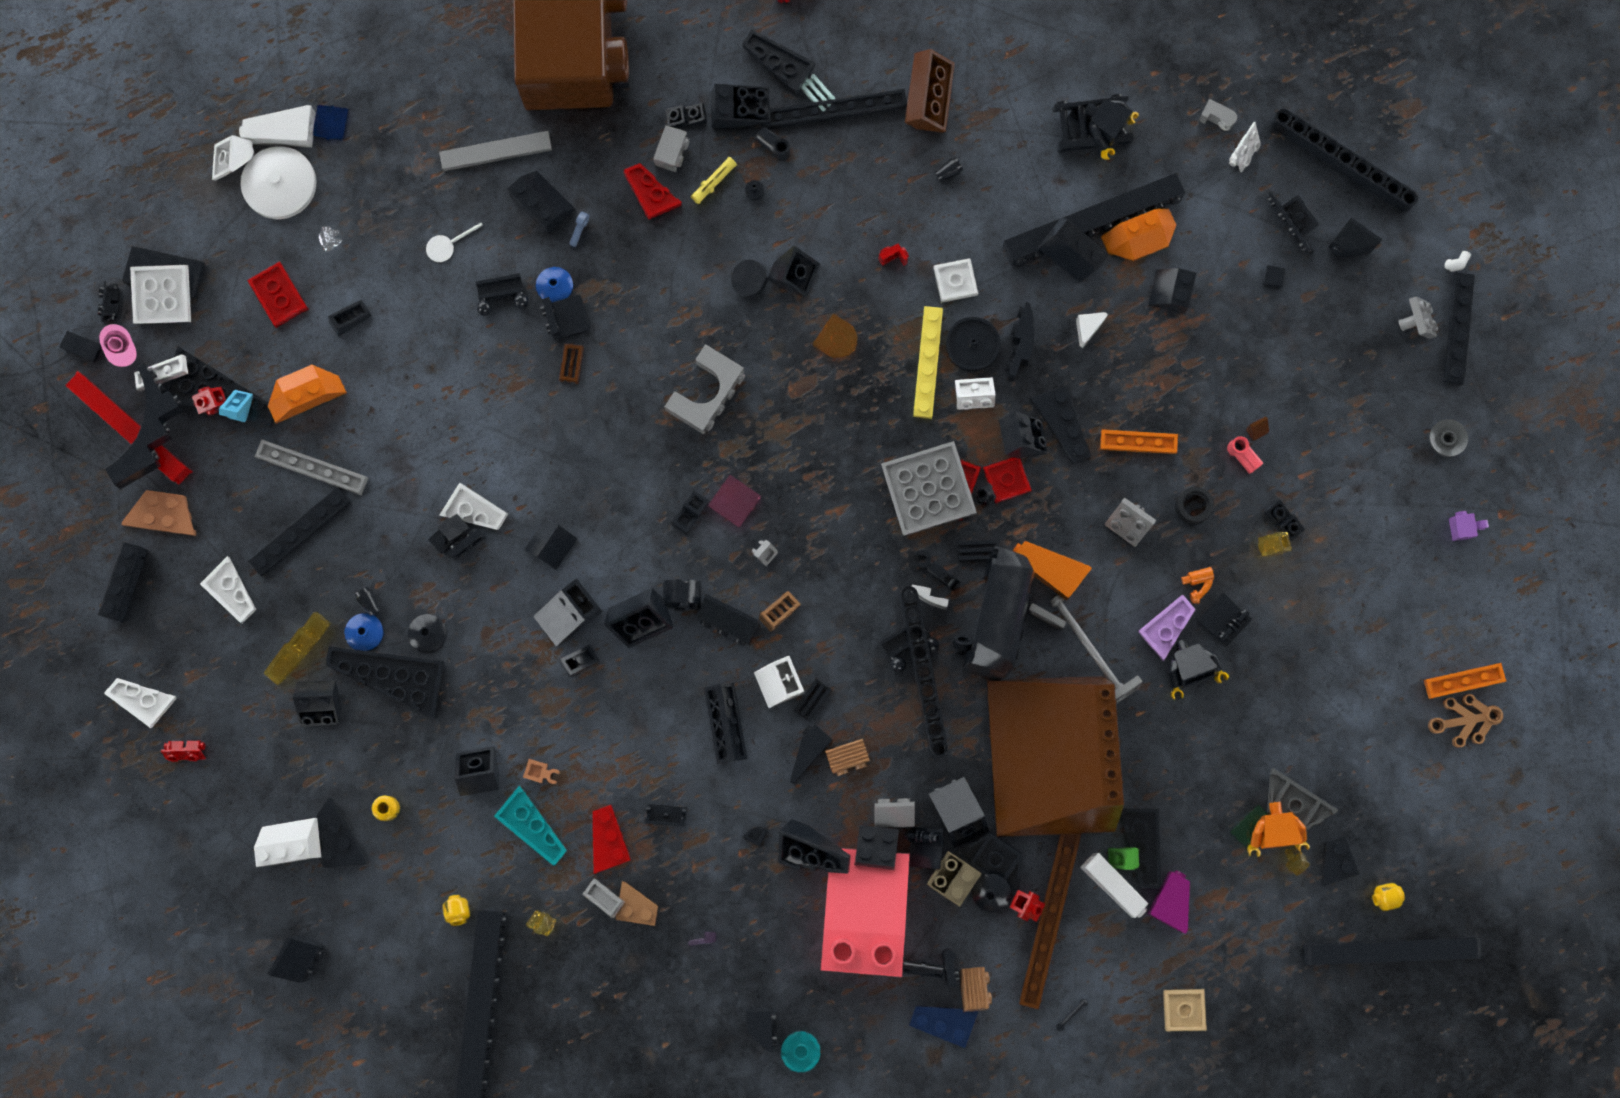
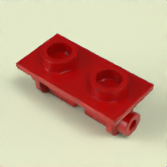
[161,741,205,762]

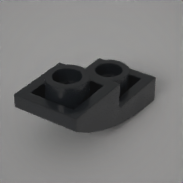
[665,103,707,128]
[1263,499,1305,541]

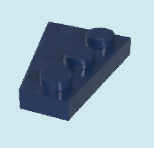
[909,1006,979,1048]

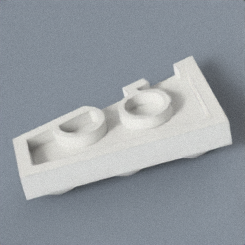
[440,483,508,530]
[104,678,177,728]

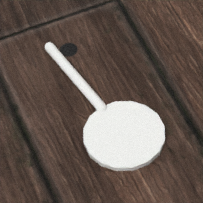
[426,223,483,262]

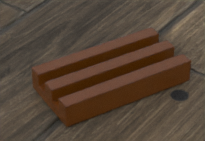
[559,344,584,384]

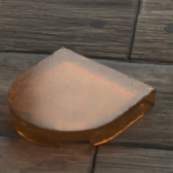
[813,313,858,358]

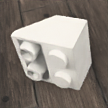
[754,656,805,708]

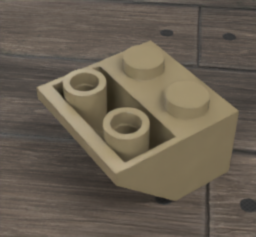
[927,851,981,907]

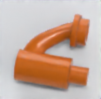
[1181,567,1214,604]

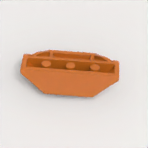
[1101,209,1176,261]
[268,365,347,423]

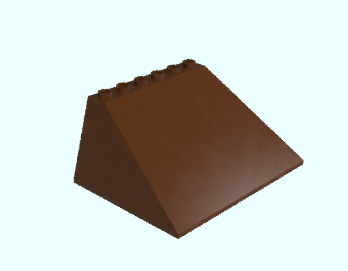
[987,676,1124,837]

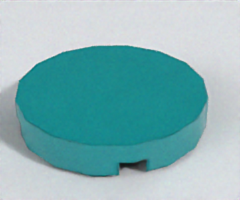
[781,1031,821,1072]

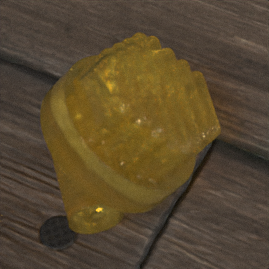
[1285,849,1310,876]
[526,910,556,936]

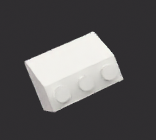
[254,818,321,867]

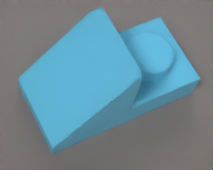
[219,390,253,422]

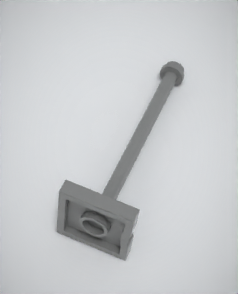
[1050,595,1142,704]

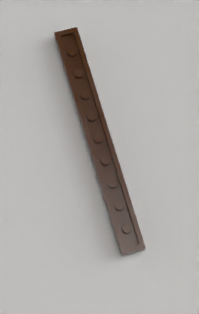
[1019,833,1082,1010]

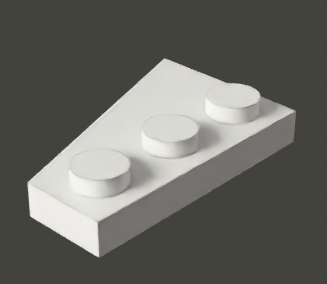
[200,556,256,624]

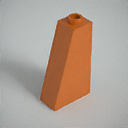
[1013,541,1092,601]

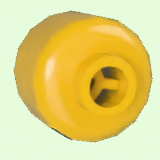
[372,795,400,821]
[1372,883,1405,911]
[443,895,470,926]

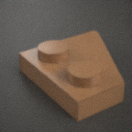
[616,881,658,926]

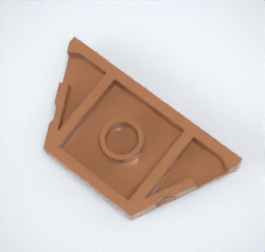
[121,490,196,536]

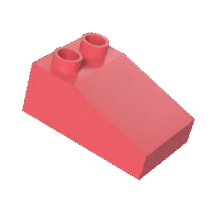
[821,848,909,977]

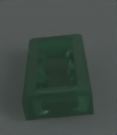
[1230,805,1269,846]

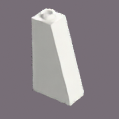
[239,105,316,148]
[1080,853,1148,918]

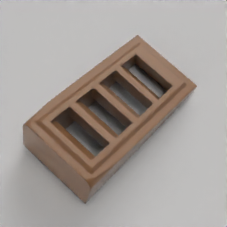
[759,591,801,632]

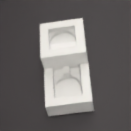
[911,585,949,610]

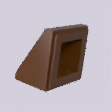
[1246,416,1269,441]

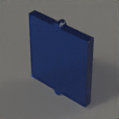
[312,105,348,140]

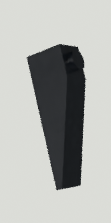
[778,819,851,874]

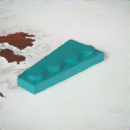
[494,786,568,866]

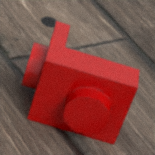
[879,243,909,266]

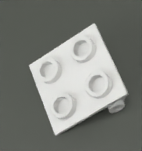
[1229,122,1261,172]

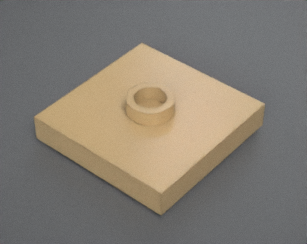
[1163,989,1207,1031]

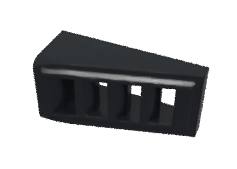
[328,300,371,336]

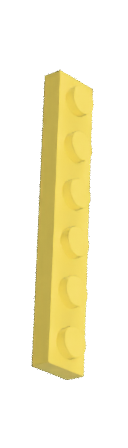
[913,306,943,419]

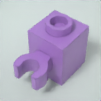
[1449,511,1489,541]

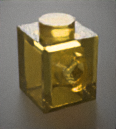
[1258,532,1292,557]

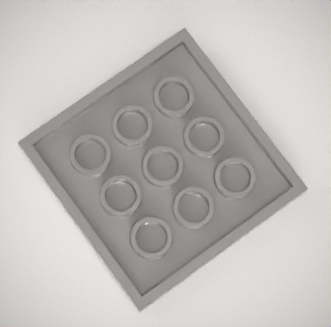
[881,441,977,536]

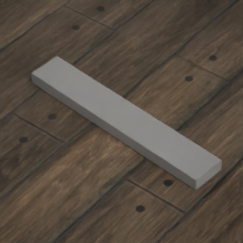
[439,131,552,171]
[254,440,368,495]

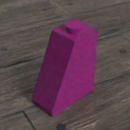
[1147,870,1190,934]

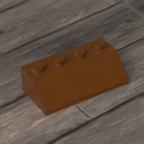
[905,49,955,132]

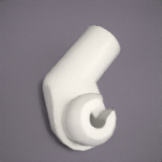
[1445,251,1471,272]

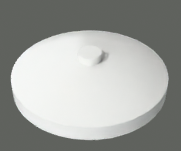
[241,146,316,219]

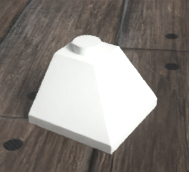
[212,135,254,181]

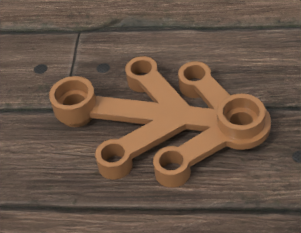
[1428,694,1503,748]

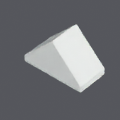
[1076,312,1108,348]

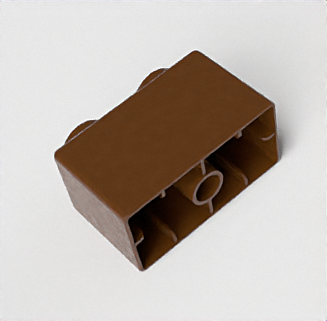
[514,0,629,110]

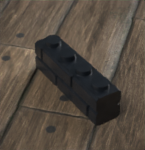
[98,542,148,623]

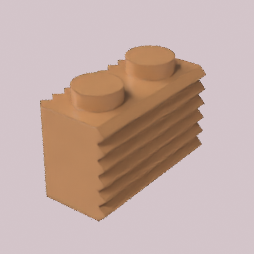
[825,739,870,776]
[959,967,992,1012]

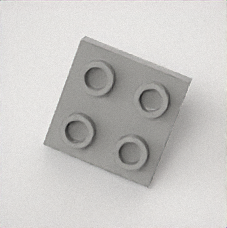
[1399,296,1438,339]
[1104,498,1156,547]

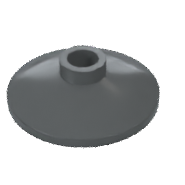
[1429,419,1468,457]

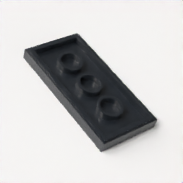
[122,246,205,299]

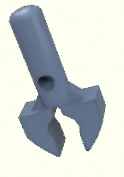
[569,211,590,247]

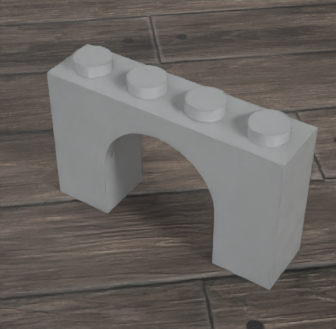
[664,344,745,434]

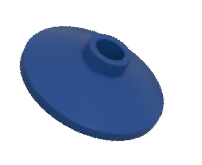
[536,267,573,302]
[344,613,383,651]

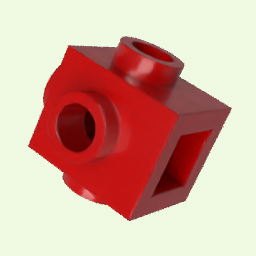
[192,387,226,416]
[1009,890,1045,922]

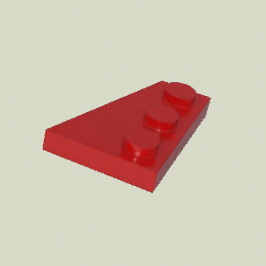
[623,163,682,220]
[592,805,631,874]

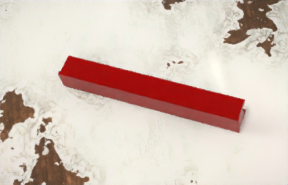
[65,371,193,485]

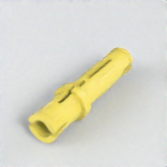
[691,157,737,204]

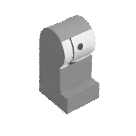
[1198,99,1237,131]

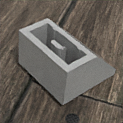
[874,798,915,828]

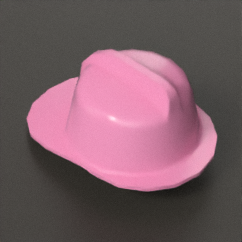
[99,324,137,367]

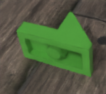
[1108,848,1139,870]

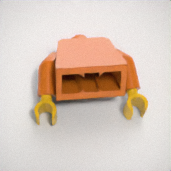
[1247,802,1310,857]

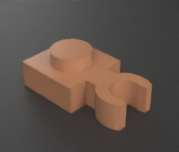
[523,759,560,784]

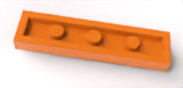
[1100,430,1178,454]
[1424,663,1507,699]

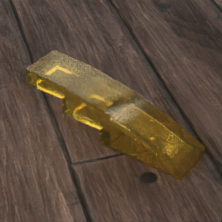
[264,612,331,685]

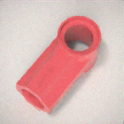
[1227,436,1263,474]

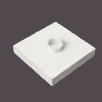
[933,258,978,303]

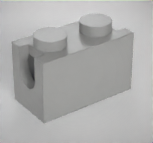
[653,125,690,172]

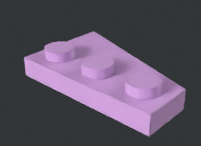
[1138,595,1195,661]

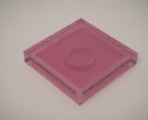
[708,475,761,528]

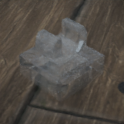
[318,226,342,252]

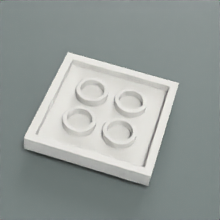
[130,265,191,324]

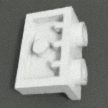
[955,377,995,410]

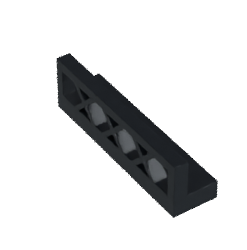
[704,683,747,764]

